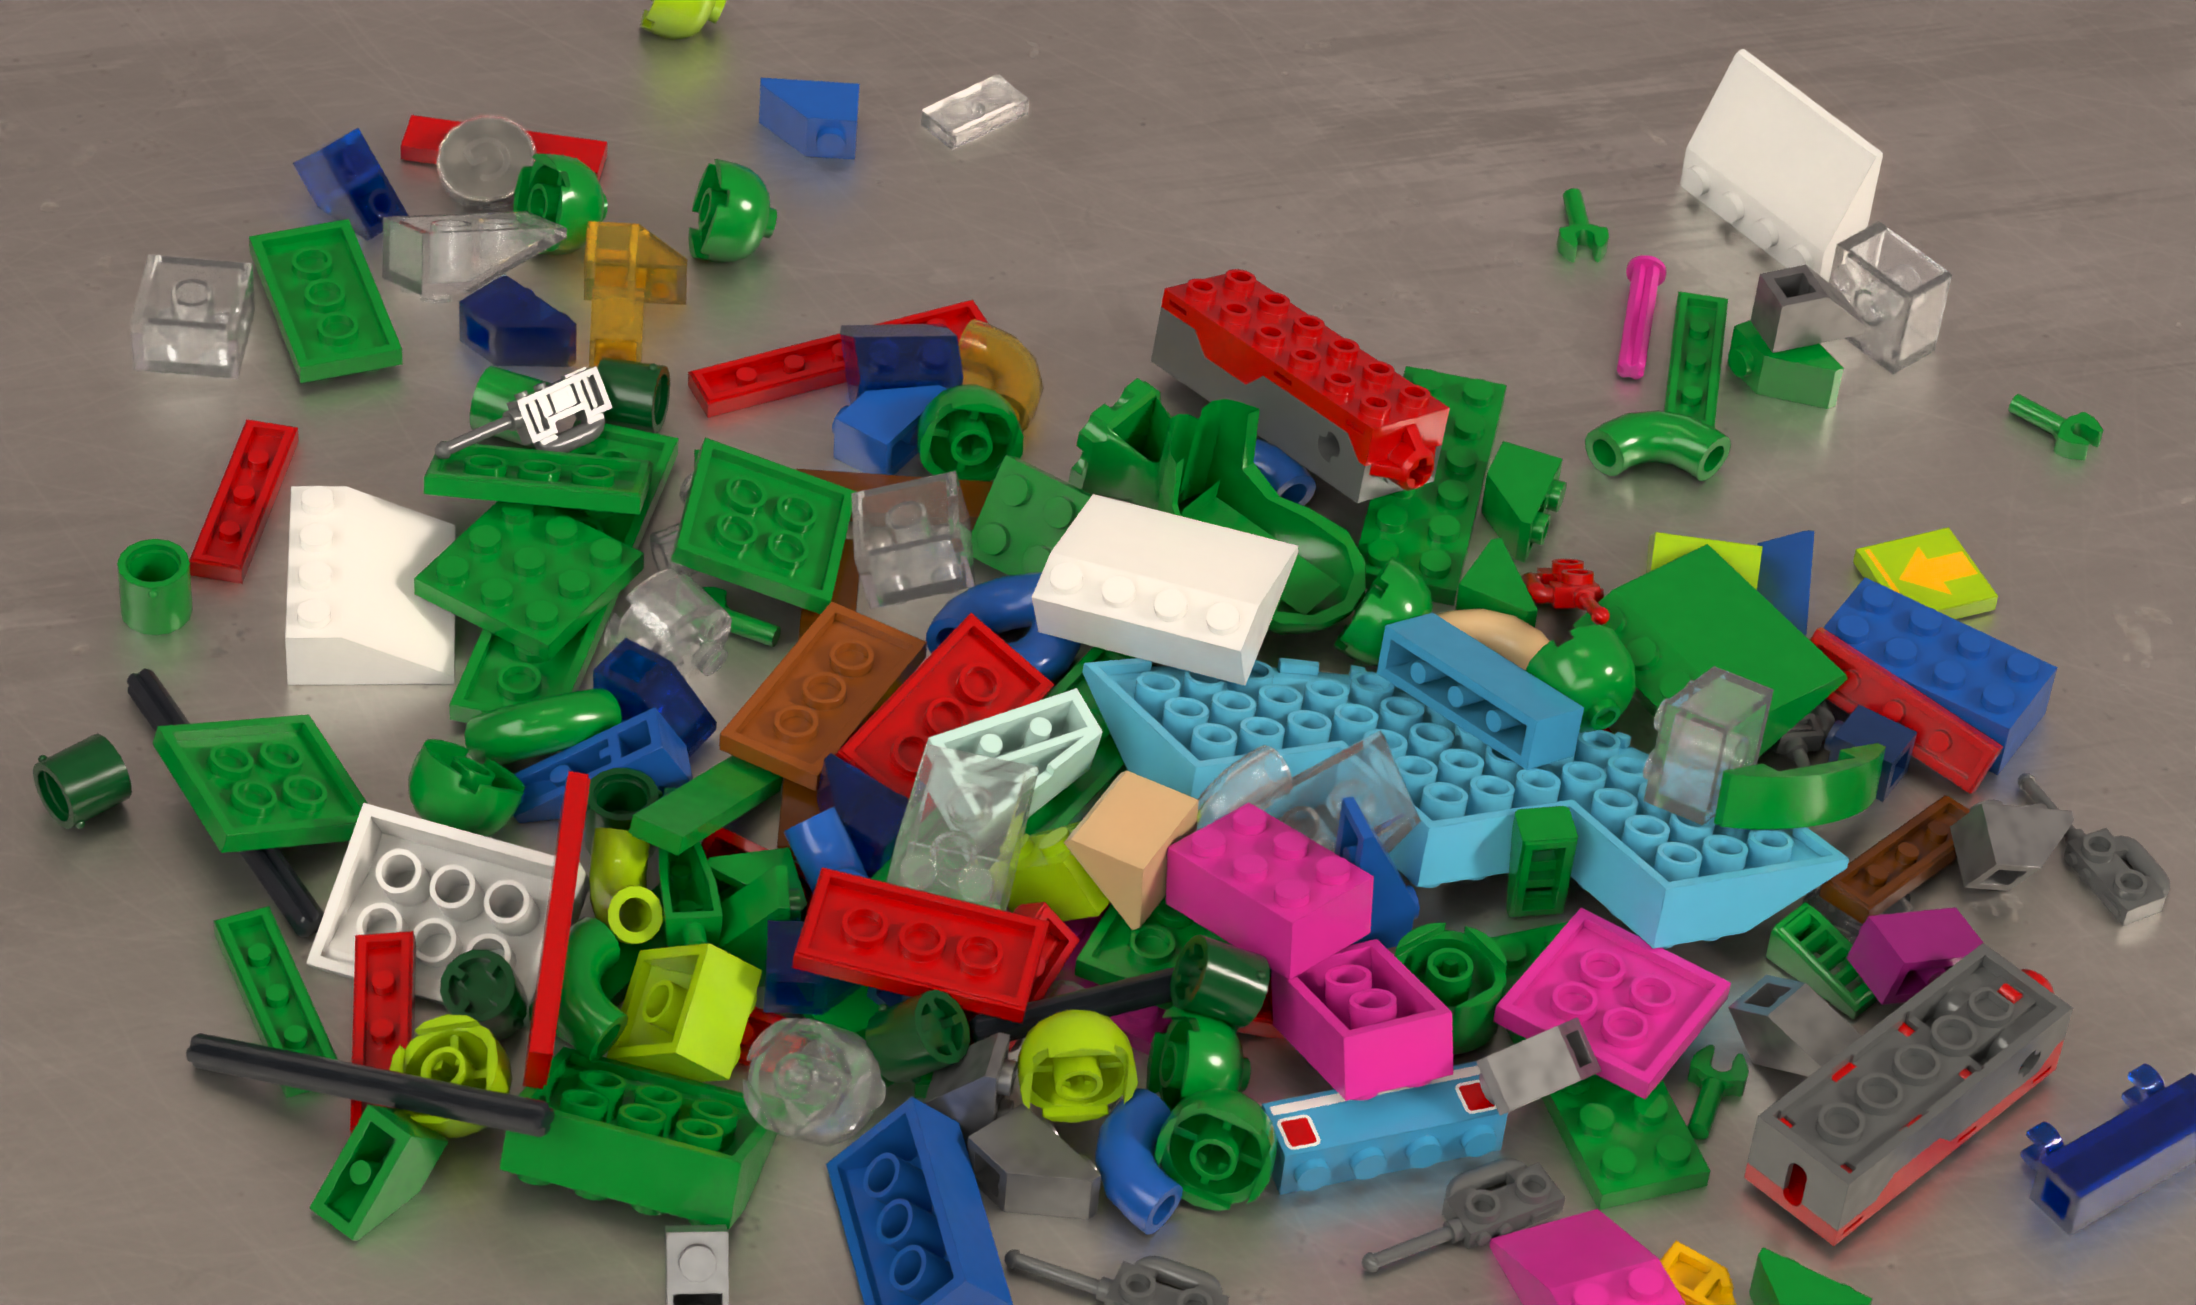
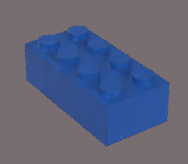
[1823,577,2058,775]

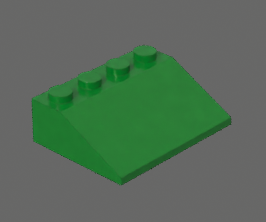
[1573,544,1848,778]
[499,1047,788,1230]

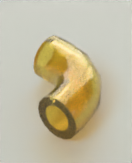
[957,319,1044,432]

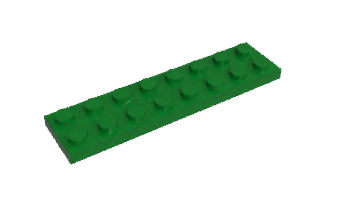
[449,419,678,723]

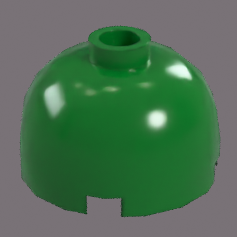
[513,153,608,255]
[688,159,777,262]
[917,384,1024,482]
[1333,556,1433,667]
[1525,625,1635,733]
[408,739,525,837]
[1146,1006,1251,1112]
[1155,1088,1278,1211]

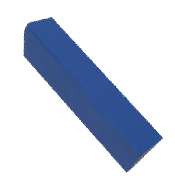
[1757,530,1814,636]

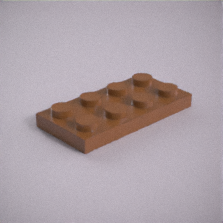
[719,601,927,791]

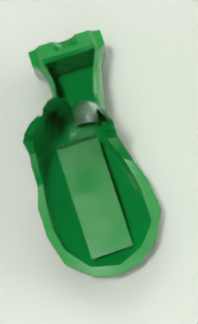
[1068,378,1366,635]

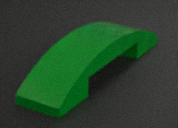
[1714,743,1886,829]

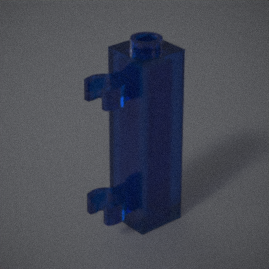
[2020,1063,2196,1236]

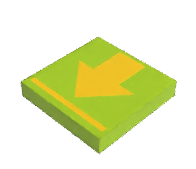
[1853,527,1998,619]

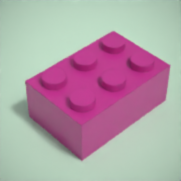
[1166,802,1374,980]
[1271,939,1453,1101]

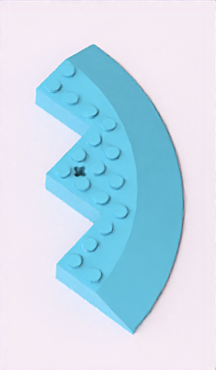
[1082,658,1849,949]

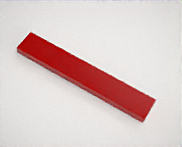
[688,300,994,418]
[522,771,591,1089]

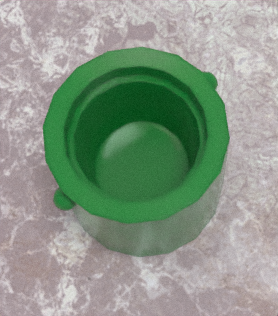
[469,366,551,448]
[117,539,193,636]

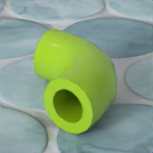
[589,828,663,944]

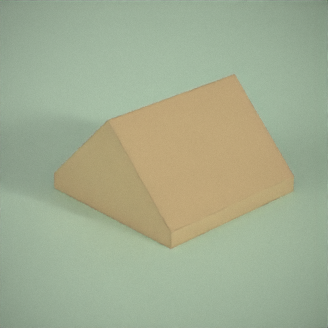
[1064,771,1199,930]

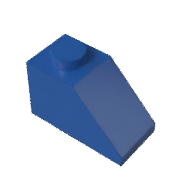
[759,78,860,160]
[832,385,946,475]

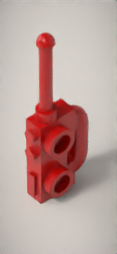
[1521,559,1610,625]

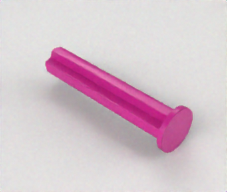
[1617,255,1667,380]

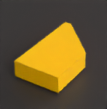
[1660,1240,1736,1305]

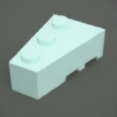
[917,688,1103,864]

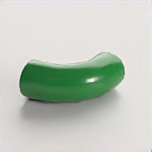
[1585,410,1731,481]
[464,688,622,765]
[557,917,628,1062]

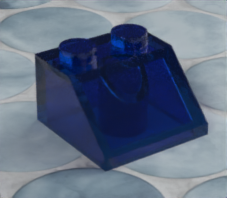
[840,324,964,405]

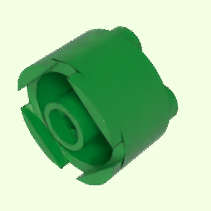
[1394,923,1507,1055]

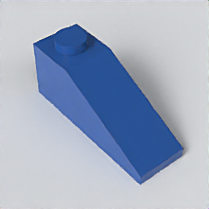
[514,707,693,823]
[1335,796,1420,949]

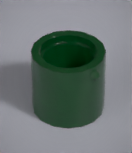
[597,357,670,433]
[33,733,132,829]
[585,768,663,858]
[1170,935,1270,1028]
[440,950,528,1041]
[865,990,970,1084]

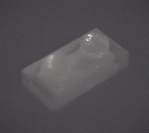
[921,74,1029,150]

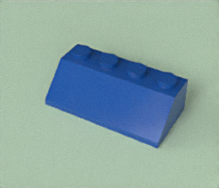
[826,1097,1013,1305]

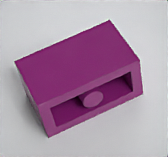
[1846,907,1983,1005]

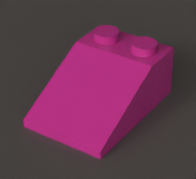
[1489,1209,1685,1305]

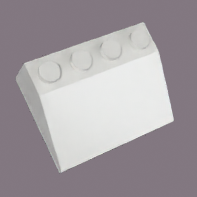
[1680,49,1883,284]
[285,486,456,685]
[1032,494,1299,686]
[306,803,589,1028]

